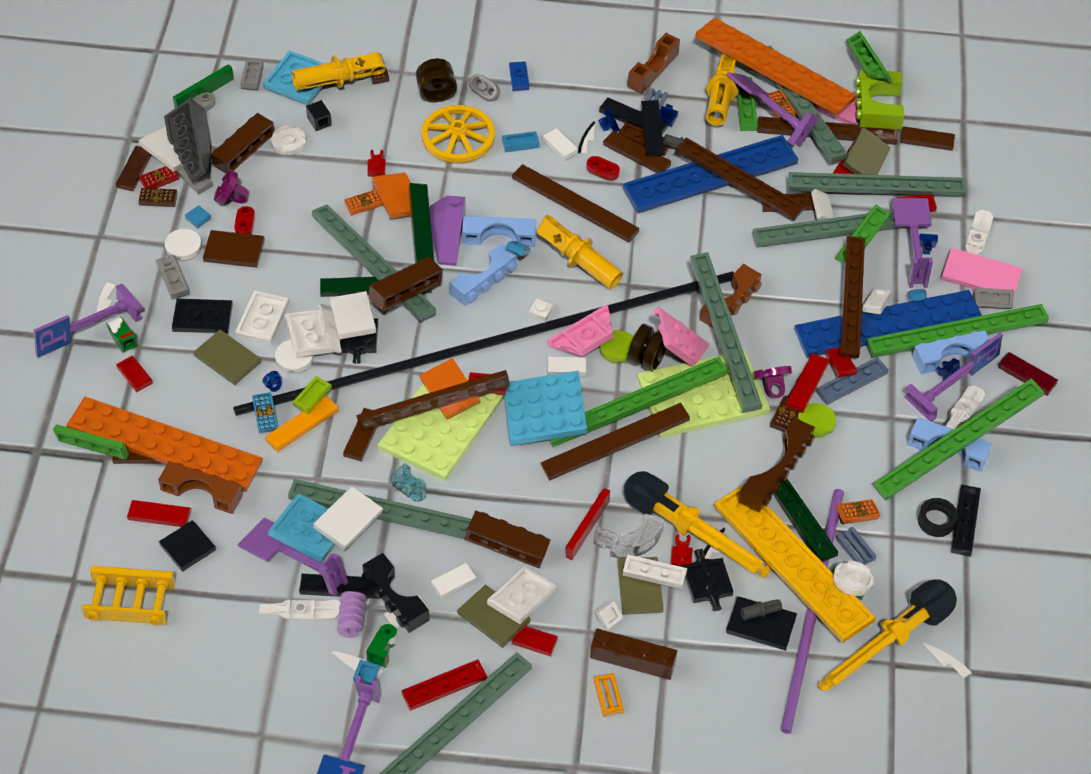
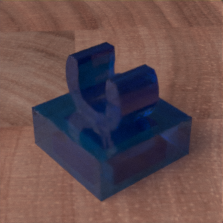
[660,104,678,127]
[598,108,620,132]
[919,233,938,255]
[937,358,960,381]

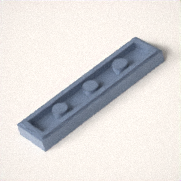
[816,357,889,405]

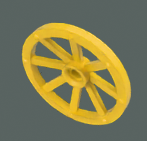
[421,105,495,163]

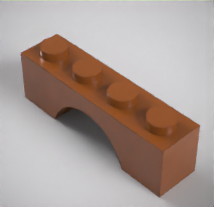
[628,33,680,93]
[699,264,762,329]
[158,461,243,514]

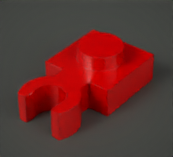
[367,150,386,177]
[671,534,693,567]

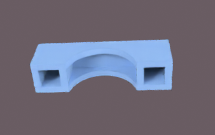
[462,216,536,247]
[449,243,517,306]
[912,330,990,374]
[908,417,992,472]

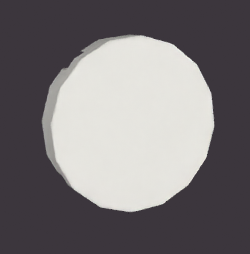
[271,126,306,155]
[165,229,202,260]
[275,340,313,373]
[833,561,875,596]

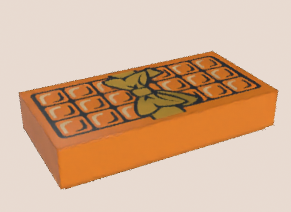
[768,90,796,118]
[344,189,383,216]
[836,499,880,524]

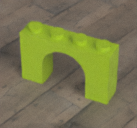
[855,69,904,130]

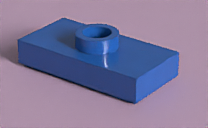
[509,61,530,91]

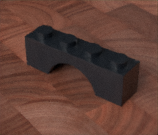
[361,553,430,633]

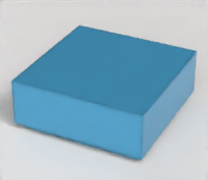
[185,205,211,228]
[353,660,380,686]

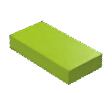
[293,376,332,415]

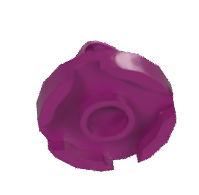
[214,170,249,205]
[753,366,792,398]

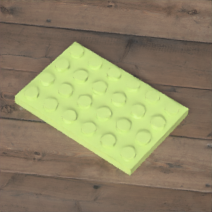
[637,350,770,438]
[378,364,504,481]

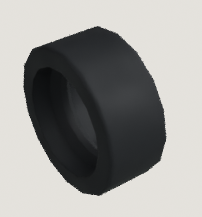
[918,498,958,537]

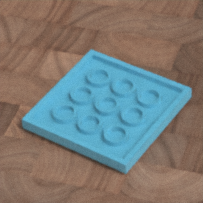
[504,370,588,446]

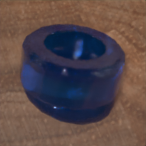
[262,371,282,392]

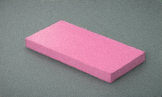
[941,248,1023,298]

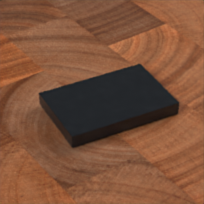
[172,298,233,334]
[726,596,797,651]

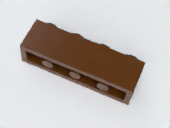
[211,113,274,174]
[369,257,443,312]
[464,510,551,569]
[590,628,678,680]

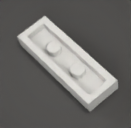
[622,555,687,589]

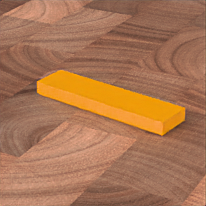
[265,396,339,452]

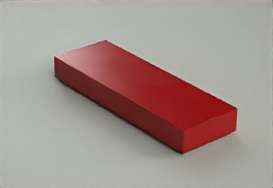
[127,500,191,527]

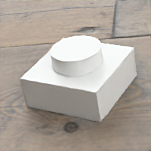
[529,298,553,322]
[595,600,623,630]

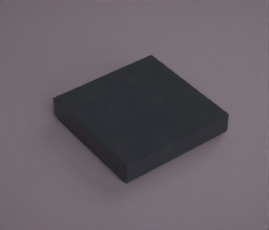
[159,520,216,572]

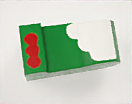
[106,316,138,353]
[366,624,397,668]

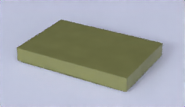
[843,127,891,175]
[193,329,261,385]
[617,557,663,615]
[457,584,531,648]

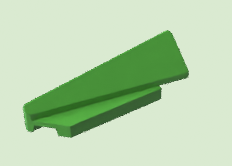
[846,31,893,82]

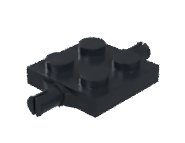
[340,318,379,364]
[683,549,734,612]

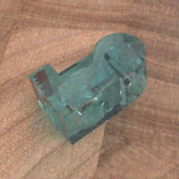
[391,463,427,502]

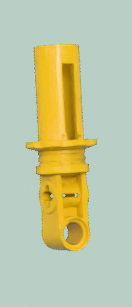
[291,52,386,91]
[706,53,739,126]
[536,215,623,290]

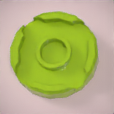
[599,330,633,363]
[797,403,836,438]

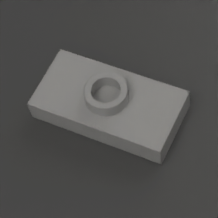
[240,60,264,89]
[177,166,213,194]
[975,288,1014,309]

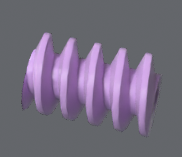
[337,591,366,638]

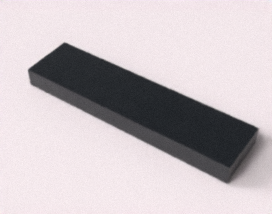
[599,97,668,134]
[641,100,664,156]
[951,484,981,557]
[299,573,381,599]

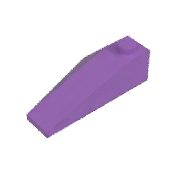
[430,195,466,266]

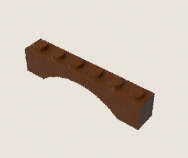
[738,417,815,512]

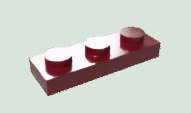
[998,352,1058,396]

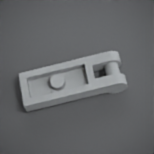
[155,255,189,299]

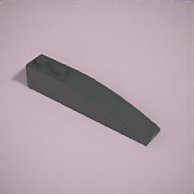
[164,98,210,182]

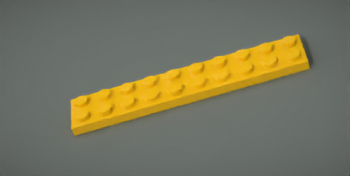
[714,484,876,643]

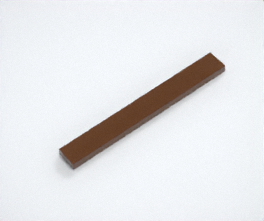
[757,116,897,145]
[676,137,805,221]
[512,164,639,243]
[840,236,865,358]
[356,370,510,431]
[540,402,690,481]

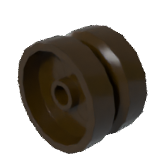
[416,58,457,103]
[627,324,667,372]

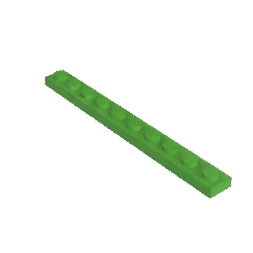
[866,304,1049,358]
[549,356,728,447]
[874,378,1044,500]

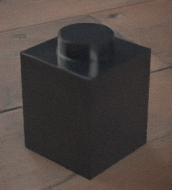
[306,100,332,131]

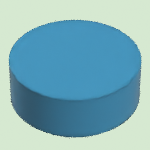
[908,289,927,301]

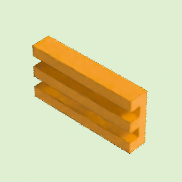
[593,673,624,717]

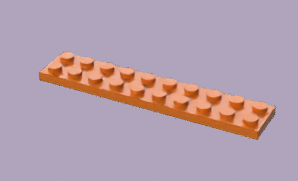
[695,17,856,116]
[66,396,263,492]

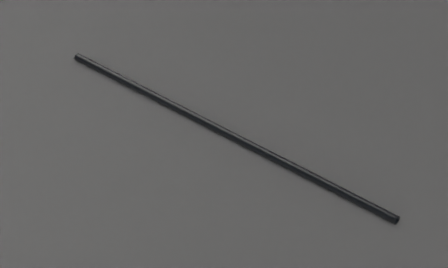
[233,271,734,416]

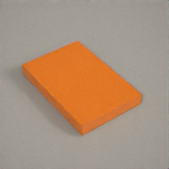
[372,172,411,219]
[419,357,480,420]

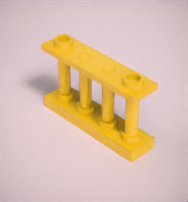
[82,566,176,625]

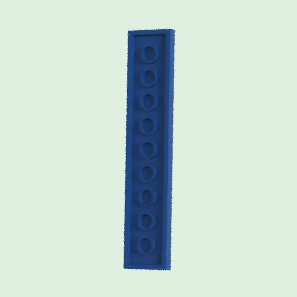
[623,135,798,213]
[794,290,982,358]

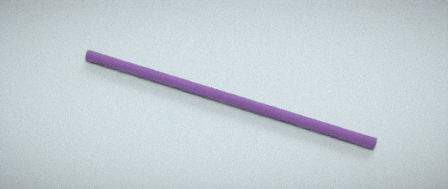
[781,489,844,734]

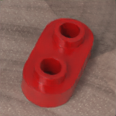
[586,156,620,180]
[234,206,255,234]

